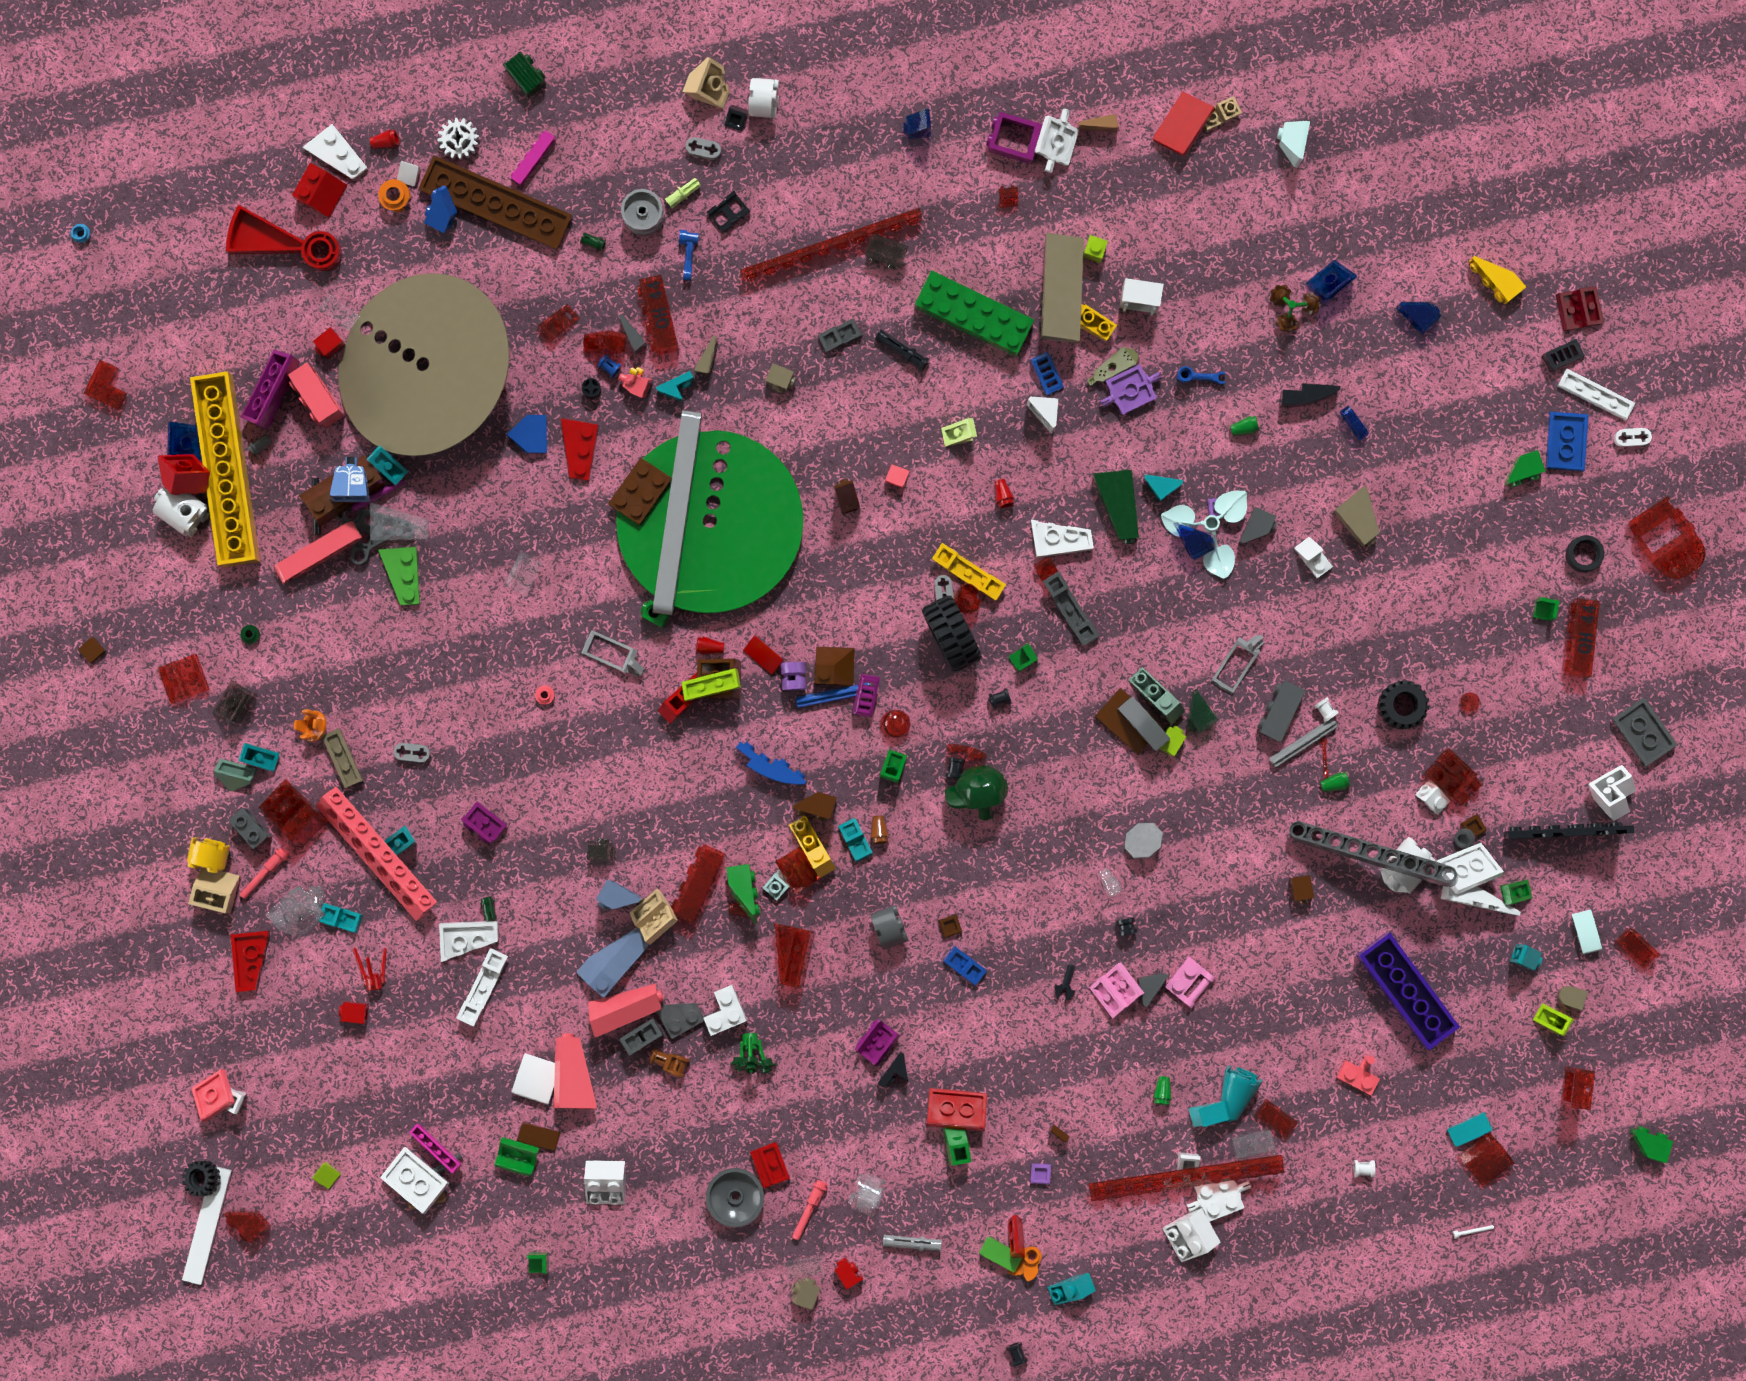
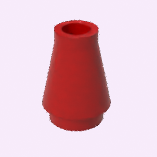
[369,129,399,149]
[994,479,1015,508]
[696,636,724,655]

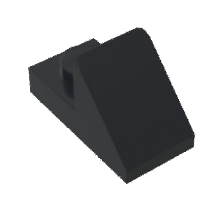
[878,1051,908,1088]

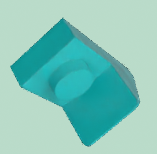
[656,371,695,402]
[367,445,409,486]
[238,743,280,772]
[384,826,417,856]
[1188,1100,1230,1127]

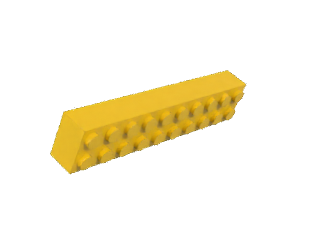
[190,371,260,568]

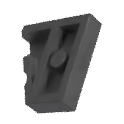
[656,1003,704,1039]

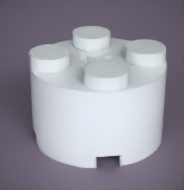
[749,78,779,118]

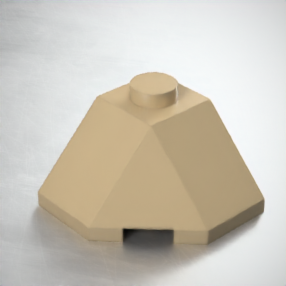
[683,57,730,109]

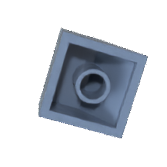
[596,879,644,911]

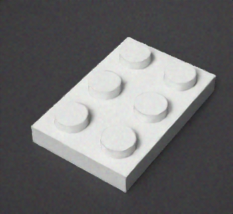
[1436,843,1504,895]
[380,1147,449,1214]

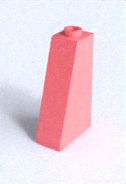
[588,984,664,1037]
[554,1034,597,1109]

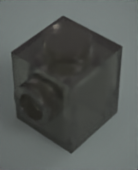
[587,838,616,862]

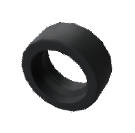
[1565,535,1605,573]

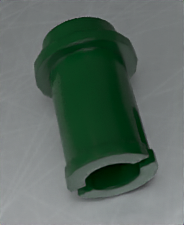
[580,232,606,252]
[480,896,497,921]

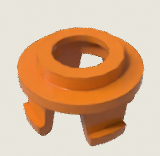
[378,179,411,213]
[294,709,327,742]

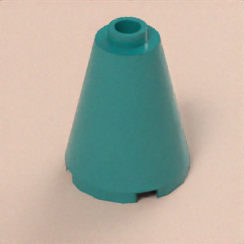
[1221,1066,1262,1122]

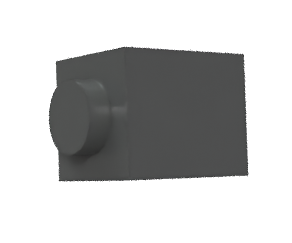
[1238,507,1277,545]

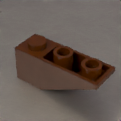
[834,478,860,515]

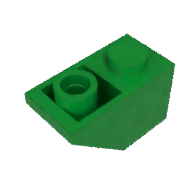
[1504,450,1546,487]
[1630,1126,1673,1164]

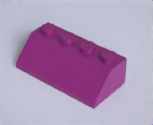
[240,349,300,430]

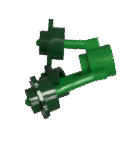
[730,1033,777,1074]

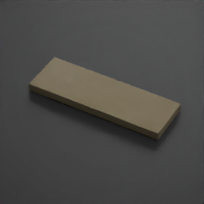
[1041,232,1084,344]

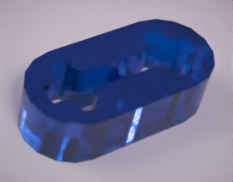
[1340,406,1369,441]

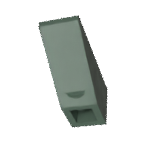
[1129,667,1185,725]

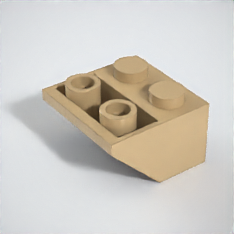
[188,867,240,913]

